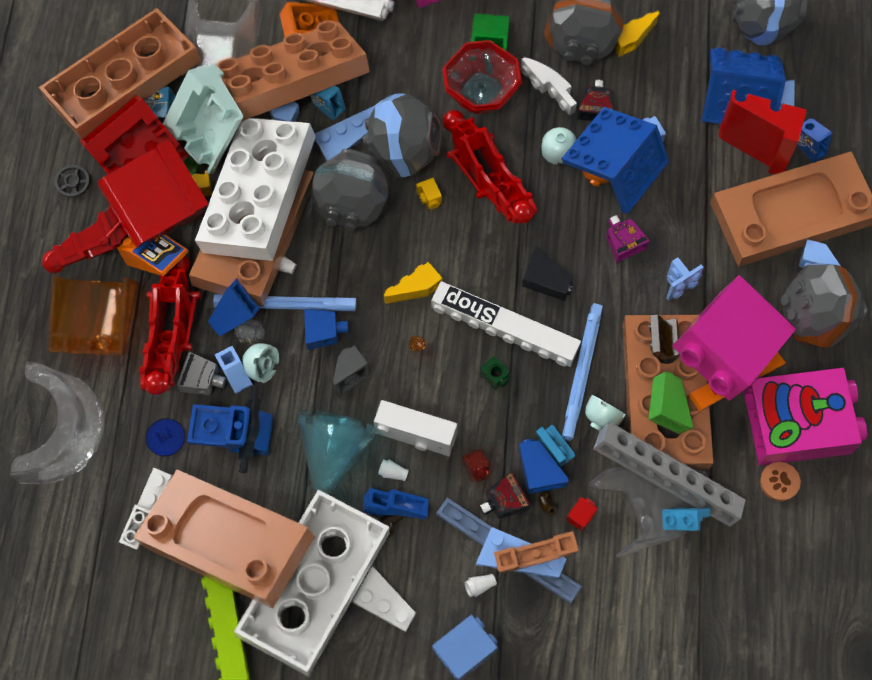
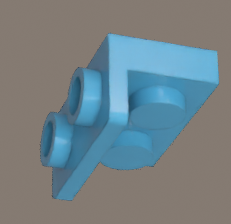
[536,425,575,467]
[662,507,710,531]

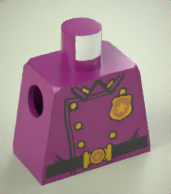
[606,215,650,263]

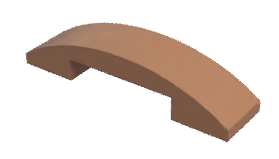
[494,531,579,573]

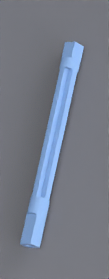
[213,294,356,311]
[562,303,603,441]

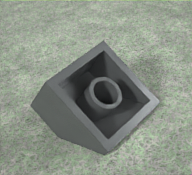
[333,345,370,397]

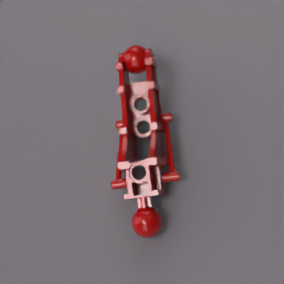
[443,110,537,224]
[42,206,127,274]
[139,255,202,395]

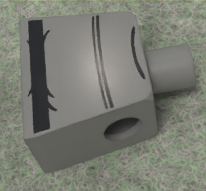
[177,352,227,395]

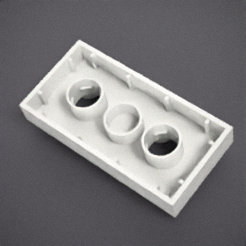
[195,118,316,261]
[234,490,389,677]

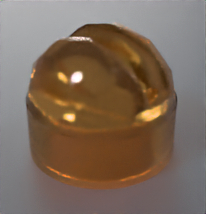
[409,336,425,352]

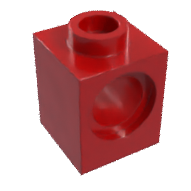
[566,497,598,532]

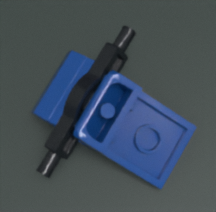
[187,386,274,473]

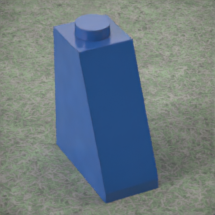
[208,278,260,336]
[518,439,569,494]

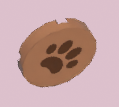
[760,462,801,502]

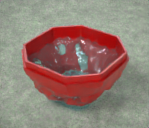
[442,40,522,114]

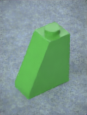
[648,372,693,434]

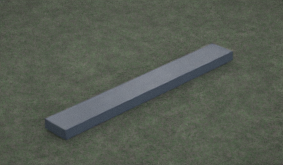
[436,498,582,604]

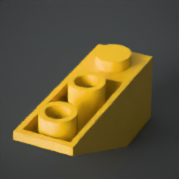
[614,11,659,56]
[383,262,442,304]

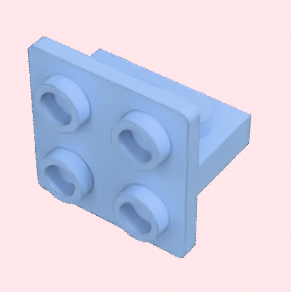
[666,258,704,301]

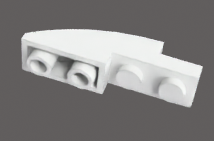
[521,57,577,116]
[119,468,173,550]

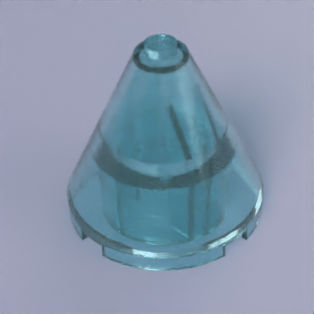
[298,410,377,494]

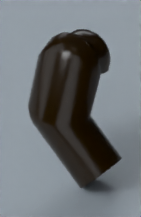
[538,491,557,516]
[382,515,403,538]

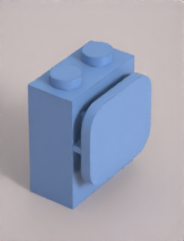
[432,615,498,680]

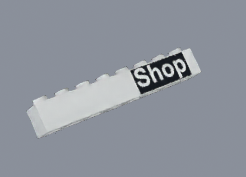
[431,281,581,367]

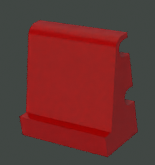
[718,90,807,175]
[79,95,189,174]
[97,139,209,249]

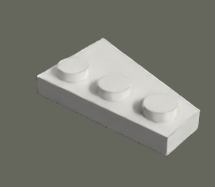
[352,566,416,632]

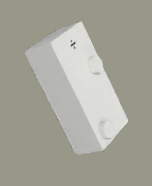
[374,400,457,457]

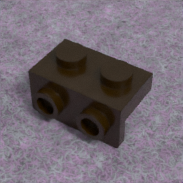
[649,314,679,359]

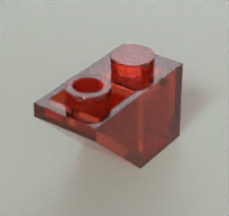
[462,449,491,482]

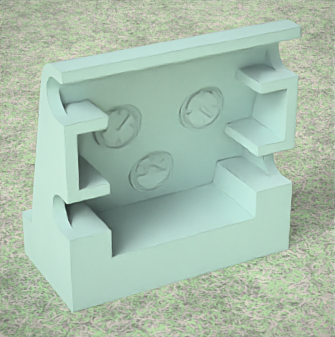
[163,64,243,175]

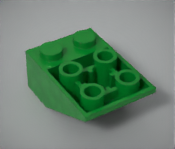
[470,14,509,62]

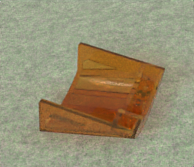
[48,275,138,356]

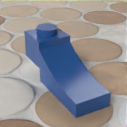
[363,488,429,520]

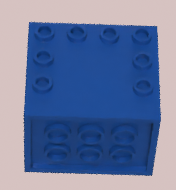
[702,47,786,124]
[561,107,669,214]

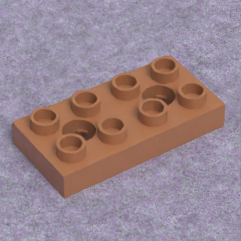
[39,8,201,140]
[216,21,370,121]
[623,315,713,470]

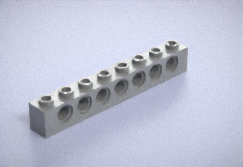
[594,422,745,527]

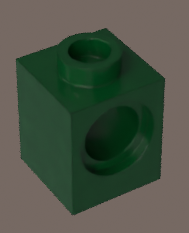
[480,356,510,390]

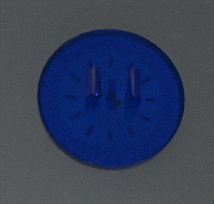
[146,418,185,457]

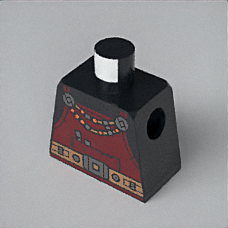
[577,80,613,121]
[479,472,530,519]

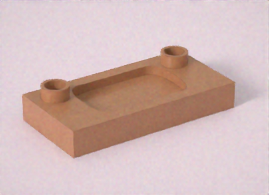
[710,152,872,267]
[189,158,314,307]
[133,470,315,609]

